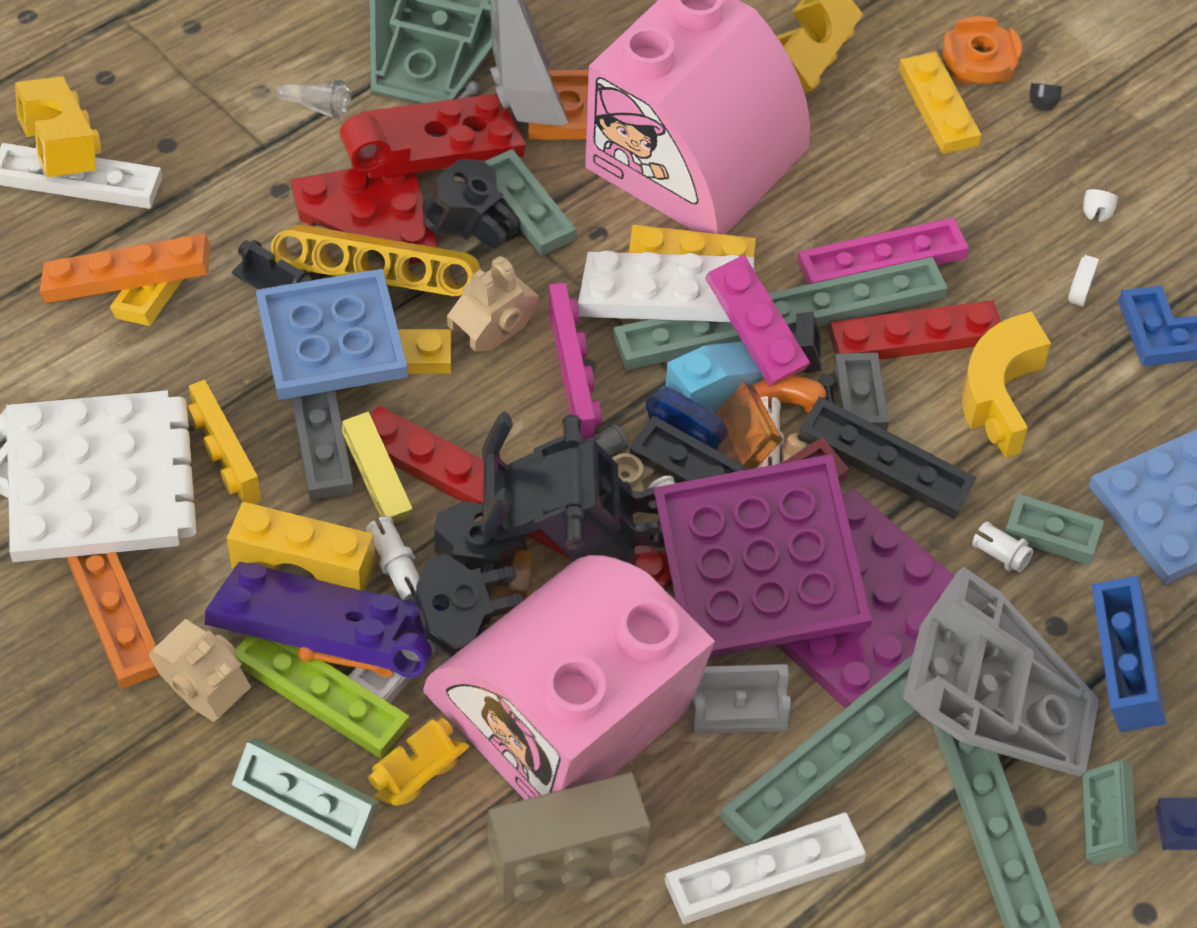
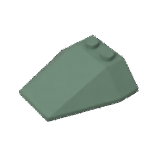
[370,0,493,104]

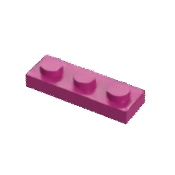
[705,254,810,387]

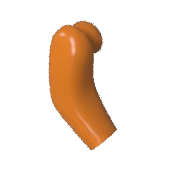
[741,375,826,414]

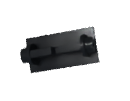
[232,240,316,290]

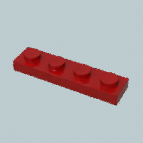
[829,300,1001,360]

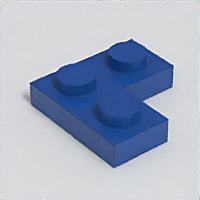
[1118,285,1197,367]

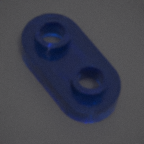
[645,386,728,450]

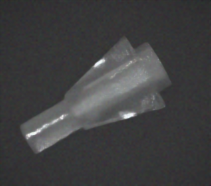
[276,79,351,119]

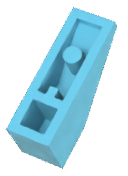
[665,341,764,424]

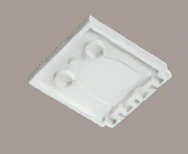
[6,390,197,562]

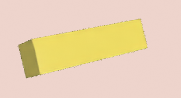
[341,412,413,524]

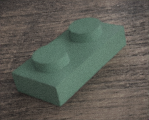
[1005,494,1104,565]

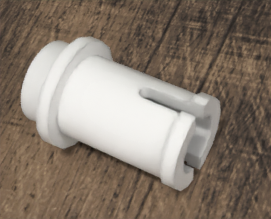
[972,521,1033,572]

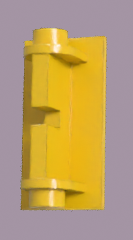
[368,718,469,806]

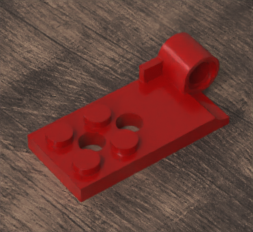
[339,94,526,179]

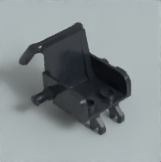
[481,411,664,567]

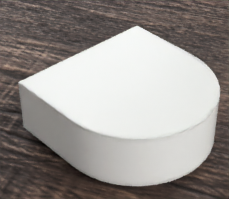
[1068,255,1099,307]

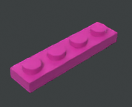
[797,217,969,285]
[548,282,602,440]

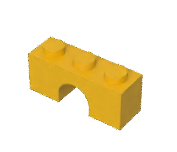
[776,0,863,94]
[15,76,101,178]
[227,501,376,591]

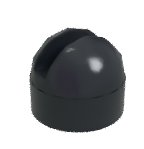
[1029,83,1062,112]

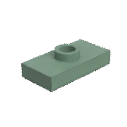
[1082,759,1137,865]

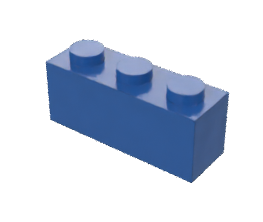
[1091,575,1167,732]

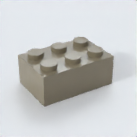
[488,772,650,903]

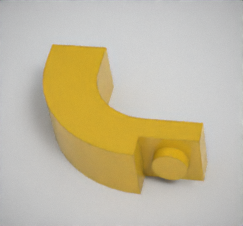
[962,311,1051,458]

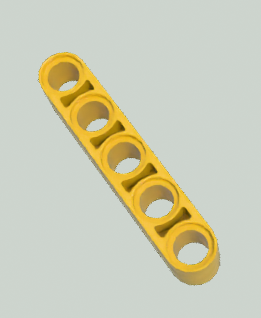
[271,225,480,296]

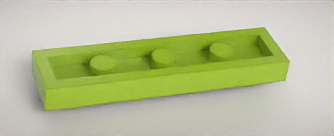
[235,635,410,759]

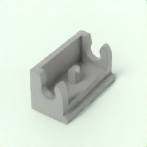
[691,664,791,734]

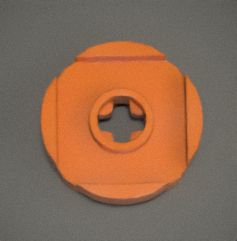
[942,16,1022,84]

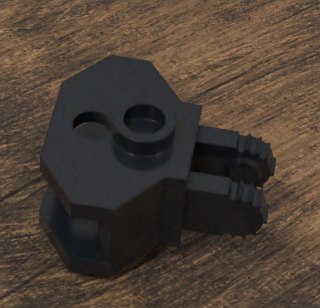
[422,159,520,250]
[434,501,527,600]
[414,554,525,657]

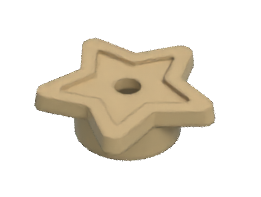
[612,450,654,491]

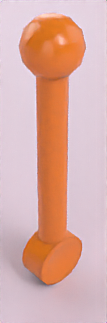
[297,647,394,677]

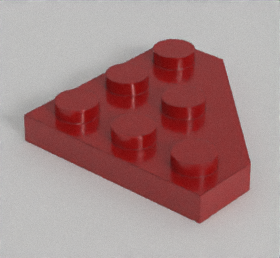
[290,168,437,265]

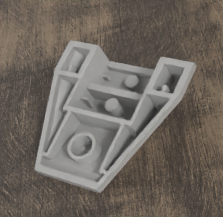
[490,0,568,126]
[903,567,1099,777]

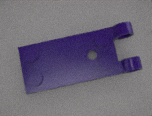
[205,561,445,678]

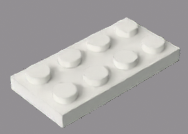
[578,251,755,322]

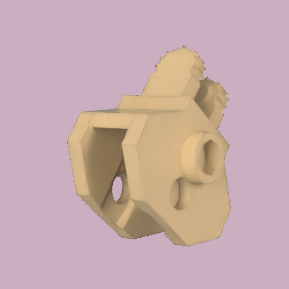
[447,256,539,352]
[148,619,251,722]

